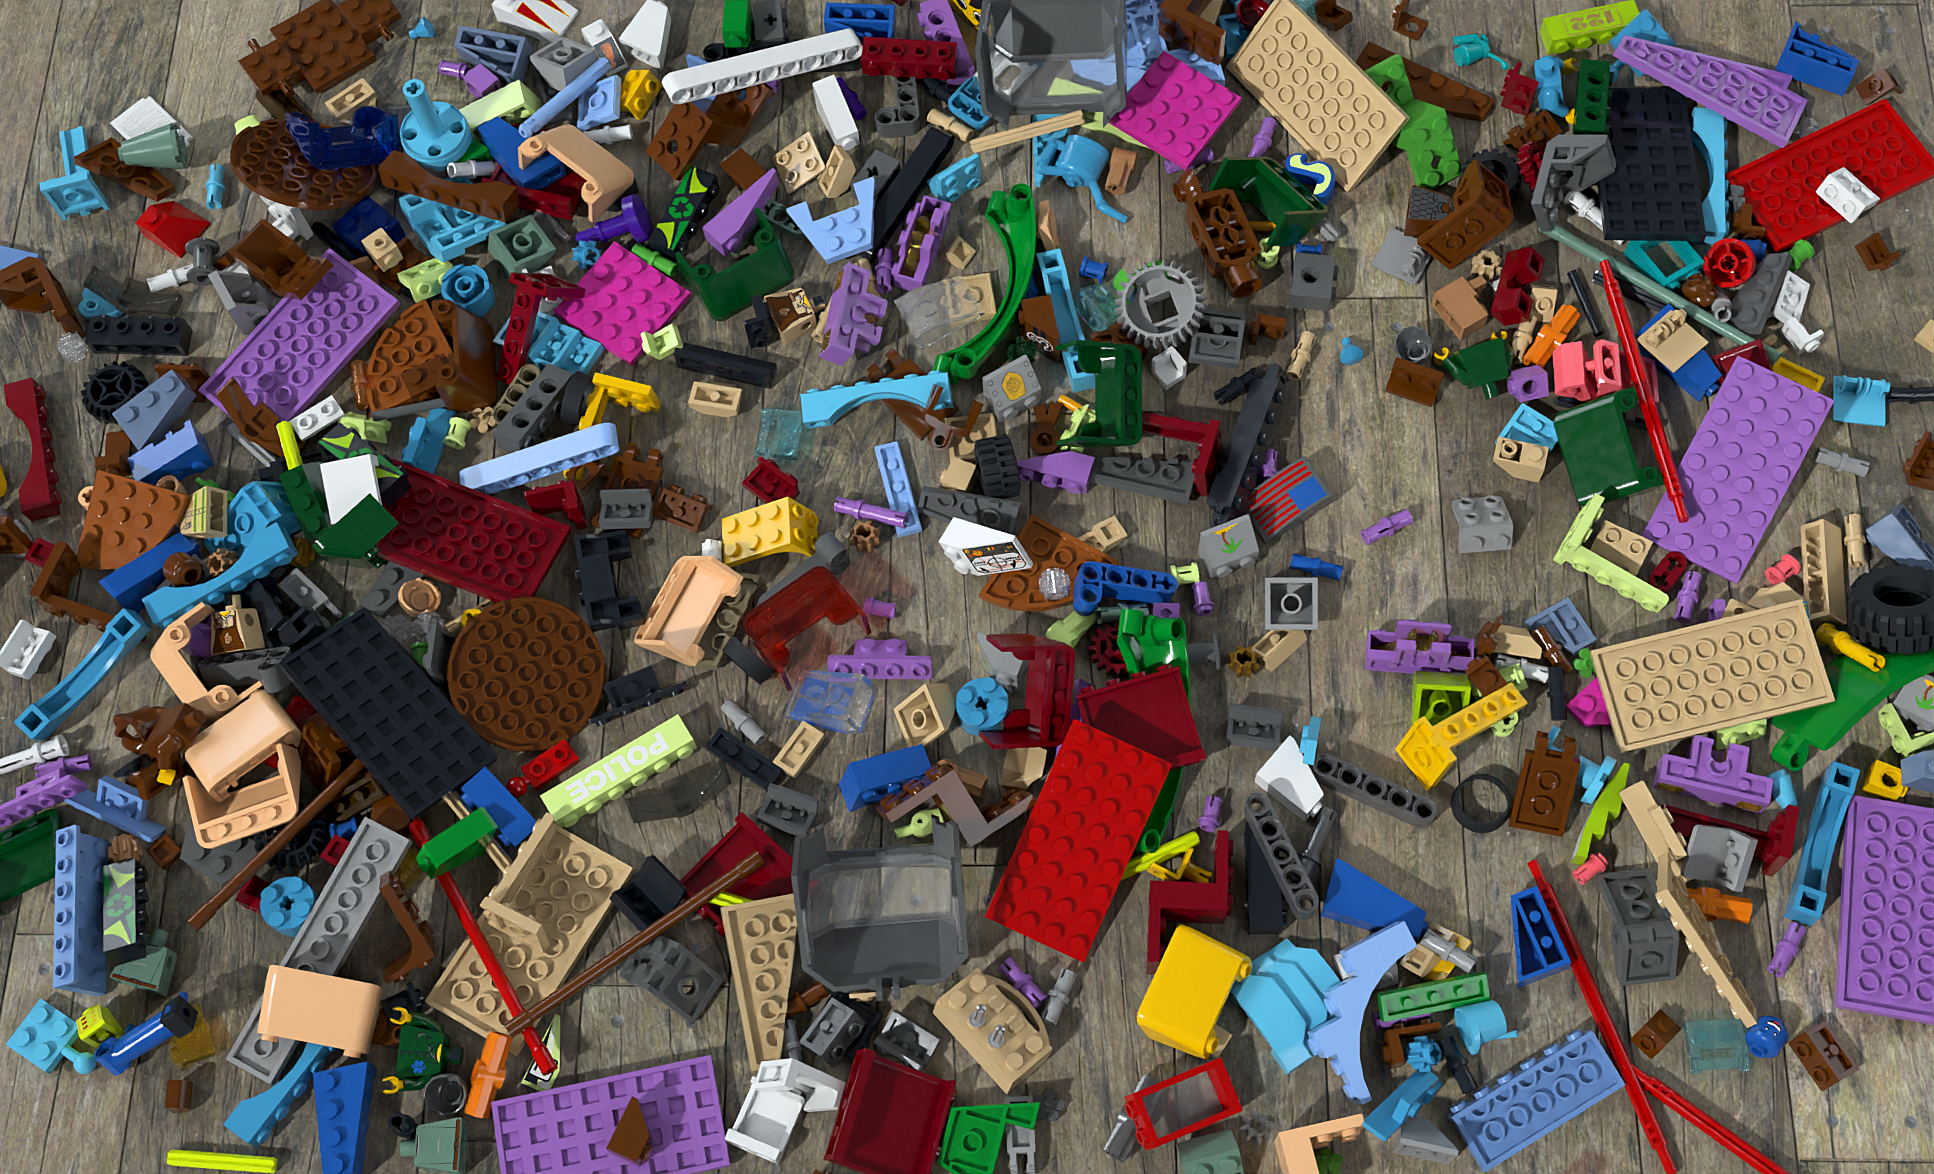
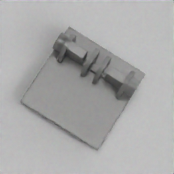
[1371,228,1432,285]

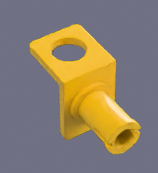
[1147,847,1212,883]

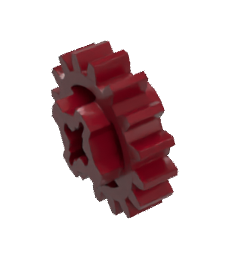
[1517,141,1545,190]
[1089,621,1129,678]

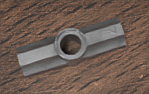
[1103,1075,1164,1163]

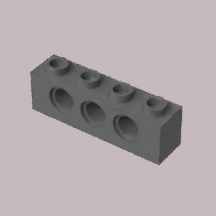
[493,363,573,453]

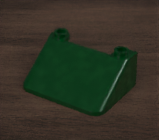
[1553,387,1664,507]
[0,809,64,915]

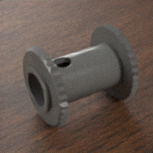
[185,238,220,286]
[1187,633,1222,669]

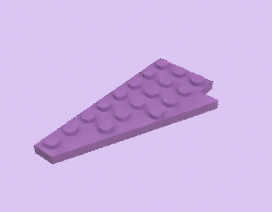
[1613,35,1808,148]

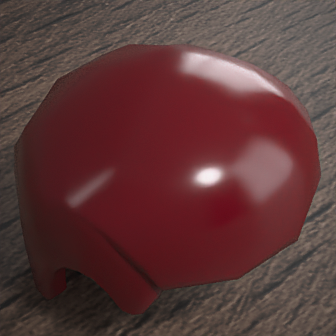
[1236,0,1269,32]

